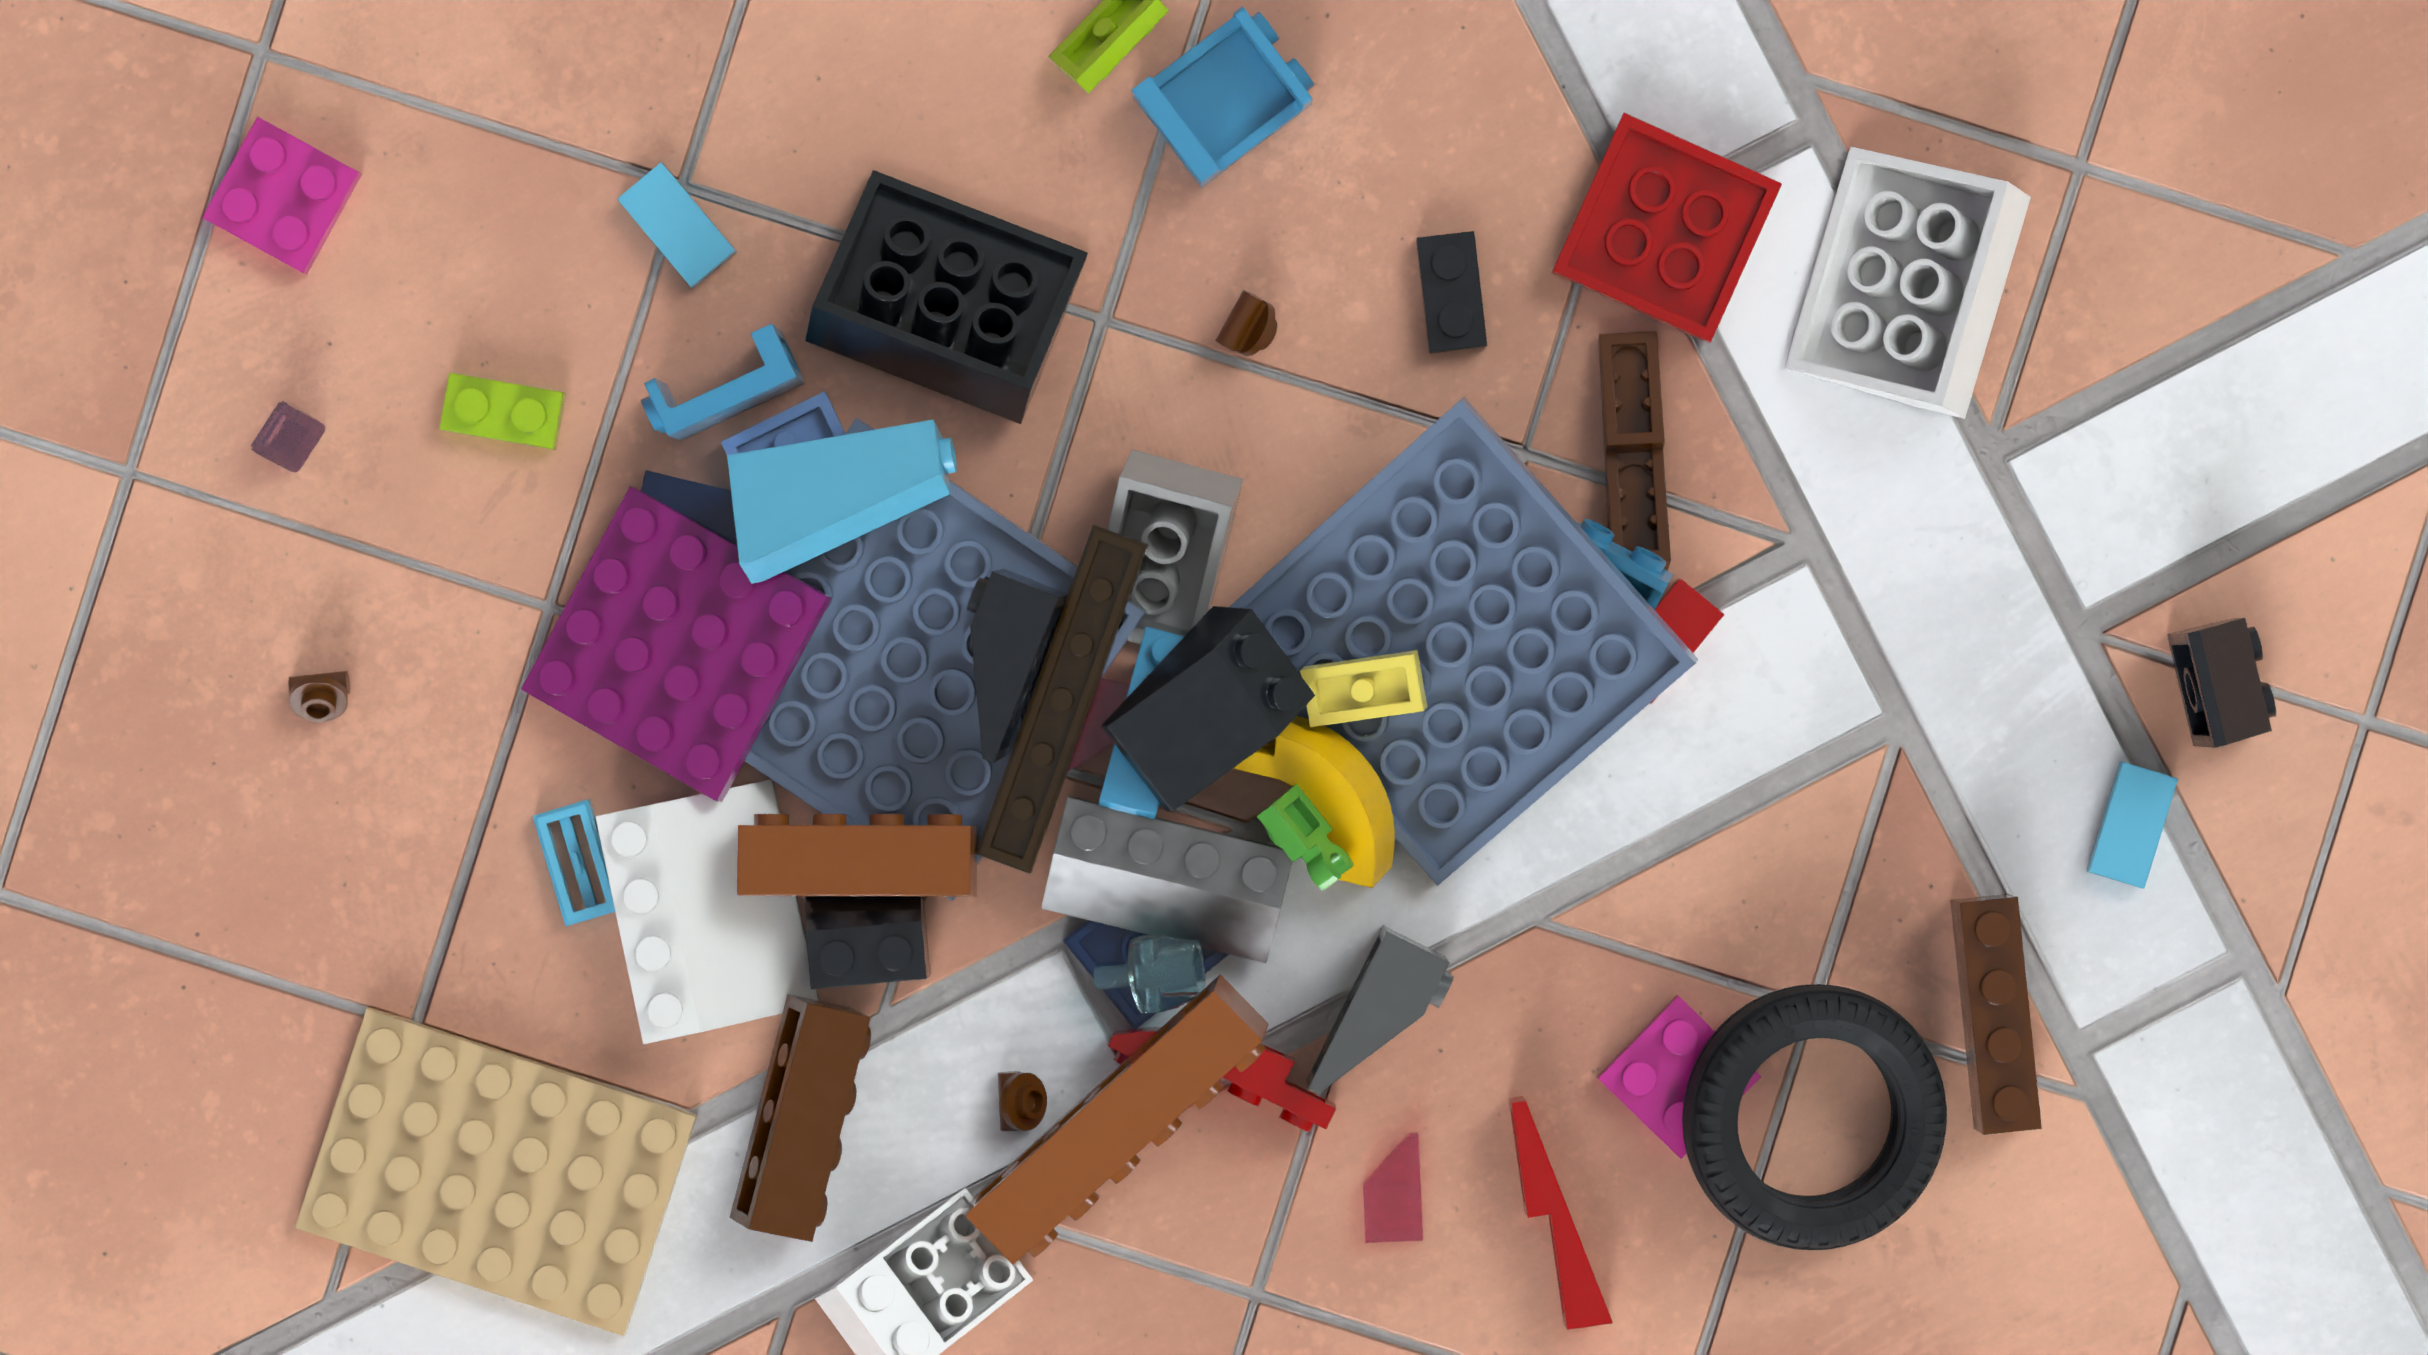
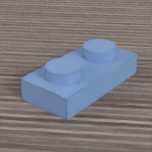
[721,391,846,455]

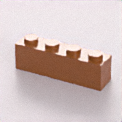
[737,814,977,897]

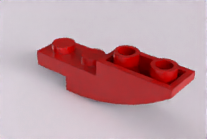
[1108,1027,1336,1132]

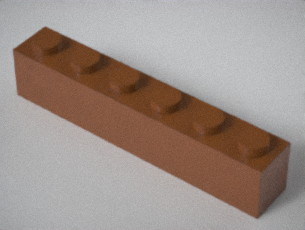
[965,974,1269,1265]

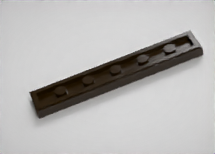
[976,525,1149,874]

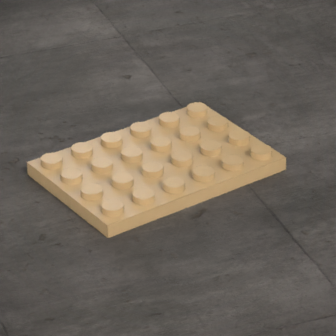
[295,1007,698,1336]

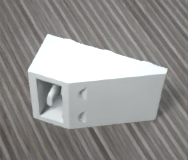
[815,1187,1033,1355]

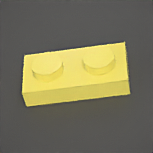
[1300,650,1427,727]

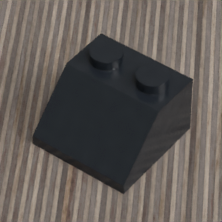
[2167,618,2276,748]
[805,896,931,989]

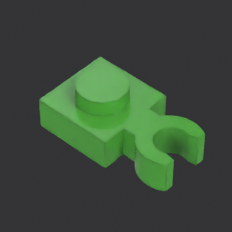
[1257,784,1354,891]

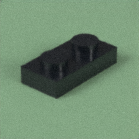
[1416,231,1487,354]

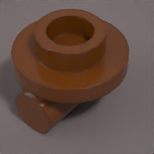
[1215,290,1277,356]
[288,671,350,722]
[998,1071,1047,1131]

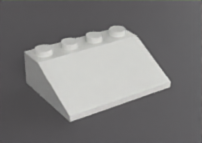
[1785,146,2031,419]
[595,779,819,1044]

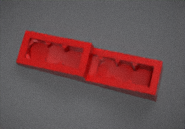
[1509,1096,1613,1330]

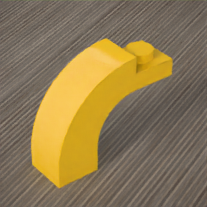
[1233,716,1395,888]

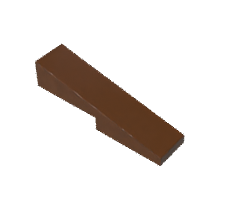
[1598,331,1671,571]

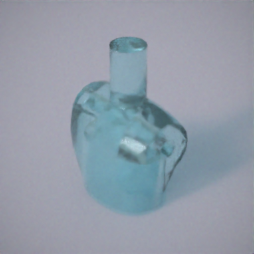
[1094,934,1206,1013]

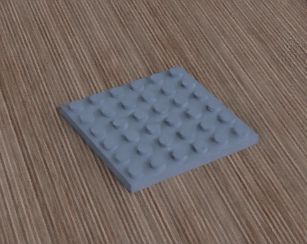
[1229,397,1698,886]
[745,418,1146,901]

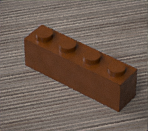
[1950,894,2042,1135]
[729,994,871,1242]

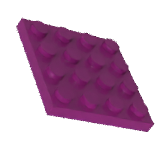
[521,486,832,802]

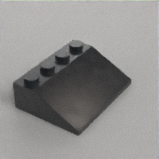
[805,170,1088,424]

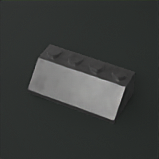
[1041,796,1292,963]

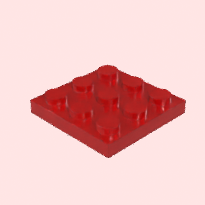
[1551,113,1782,343]

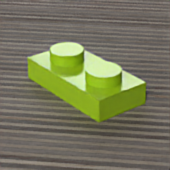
[1048,0,1169,94]
[439,373,566,450]

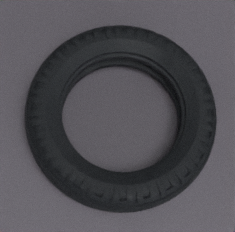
[1682,984,1947,1250]

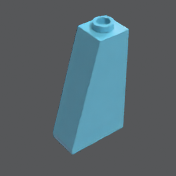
[727,419,957,584]

